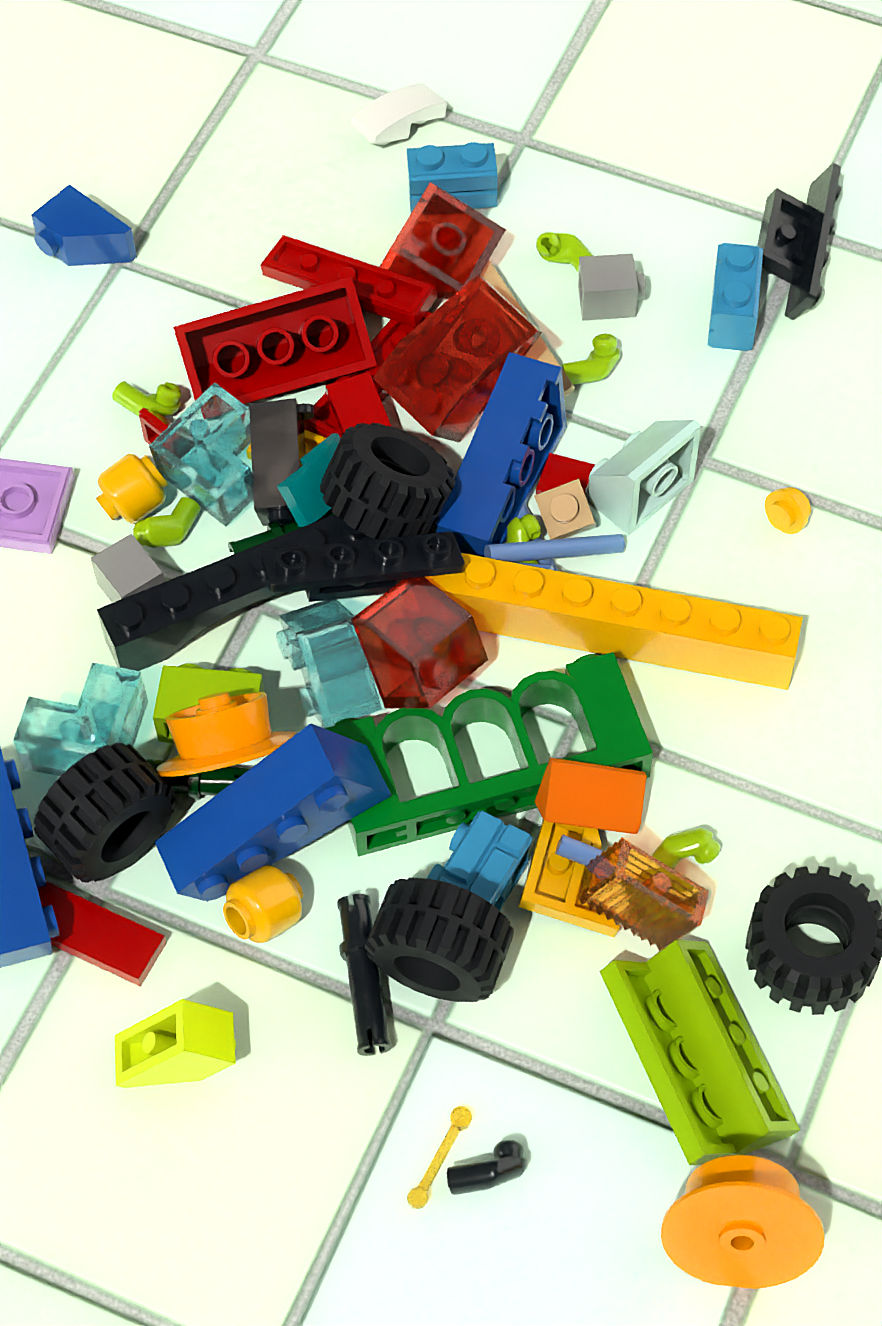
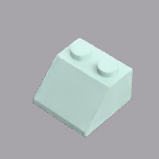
[588,420,701,536]

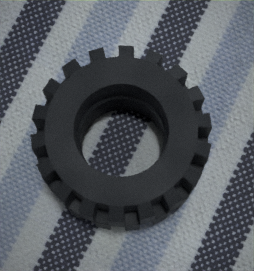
[320,423,455,539]
[33,743,177,883]
[745,866,882,1015]
[365,878,514,1002]

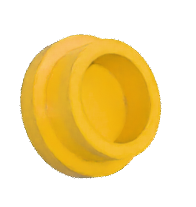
[765,487,811,534]

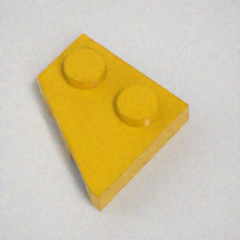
[518,819,620,937]

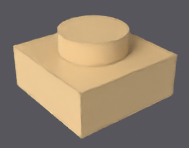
[534,479,596,539]

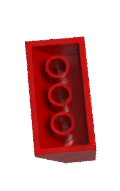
[173,276,377,417]

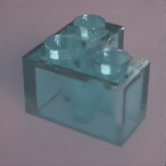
[149,382,253,527]
[275,599,382,728]
[13,662,148,776]

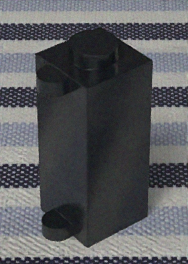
[249,398,314,526]

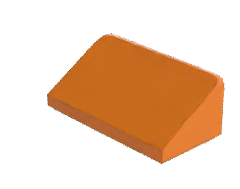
[534,758,647,834]

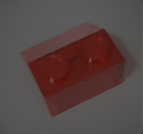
[379,182,506,300]
[351,577,489,708]

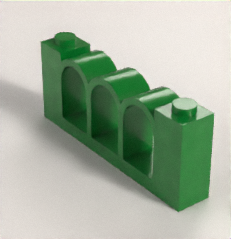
[324,652,653,857]

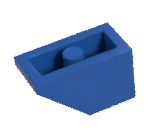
[31,184,137,266]

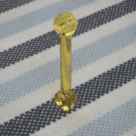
[406,1106,472,1209]

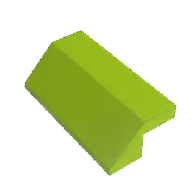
[599,939,800,1165]

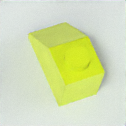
[115,999,236,1088]

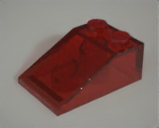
[373,275,543,443]

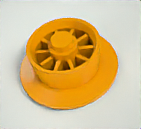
[156,692,297,777]
[661,1155,824,1289]

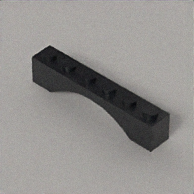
[97,514,377,678]

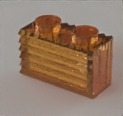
[579,837,709,951]

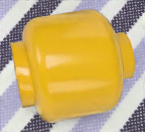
[96,454,168,524]
[223,865,303,943]

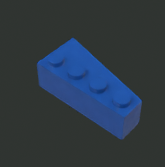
[433,352,567,557]
[155,723,392,902]
[0,747,60,968]

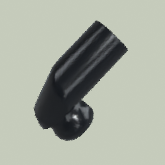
[447,1140,527,1195]

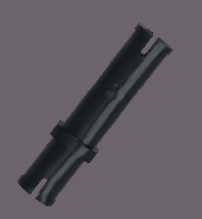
[337,894,392,1056]

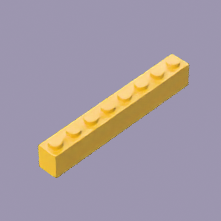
[402,553,803,690]

